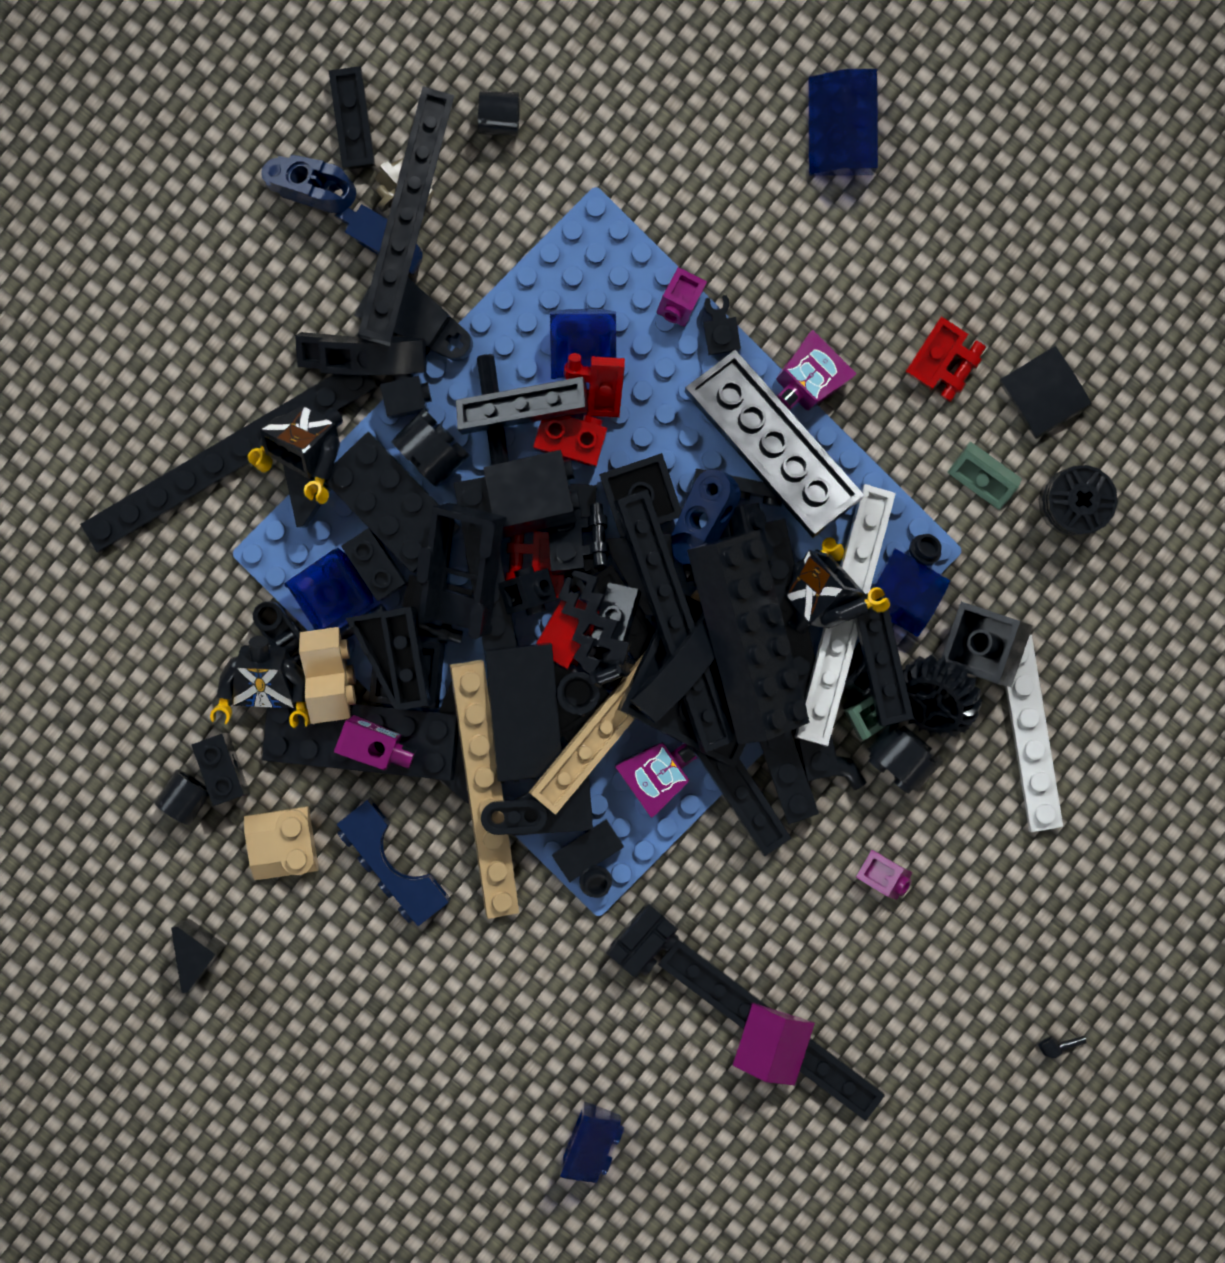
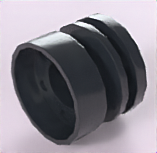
[1038,465,1118,536]

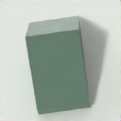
[843,694,887,740]

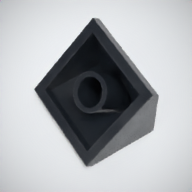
[171,918,226,993]

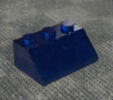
[808,69,878,176]

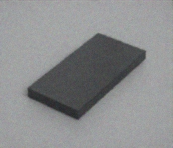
[485,643,562,782]

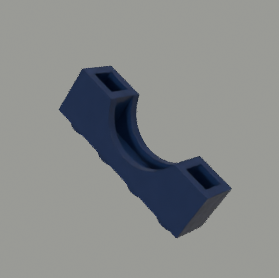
[337,797,451,926]

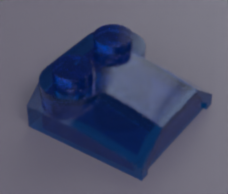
[550,309,617,379]
[284,548,374,630]
[870,548,950,637]

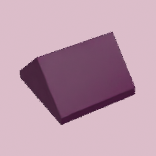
[732,1003,815,1086]

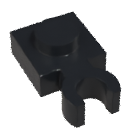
[703,295,741,356]

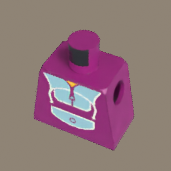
[776,330,857,411]
[334,715,416,770]
[615,742,698,818]

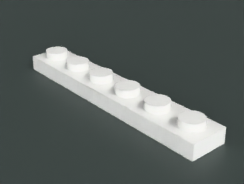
[1005,635,1063,832]

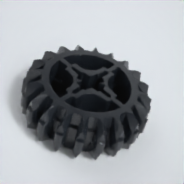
[903,654,983,739]

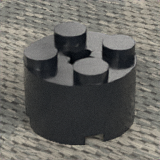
[391,408,470,487]
[868,723,943,794]

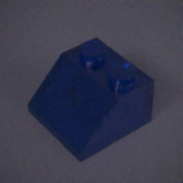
[560,1101,624,1183]

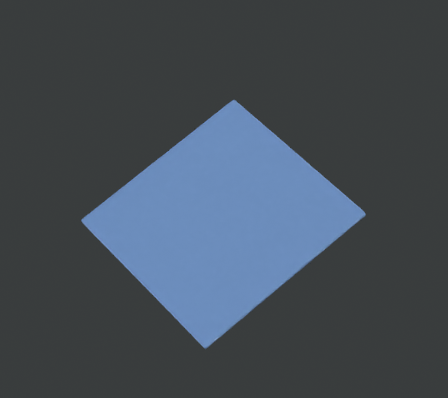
[233,187,961,916]

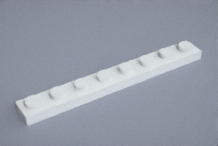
[794,484,896,746]

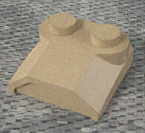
[244,806,319,880]

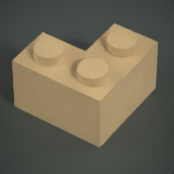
[299,627,356,724]

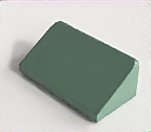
[947,442,1022,511]

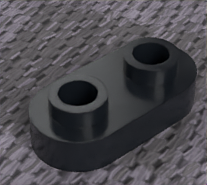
[481,799,548,835]

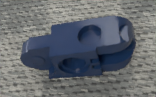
[261,154,357,213]
[334,204,423,275]
[671,469,741,565]

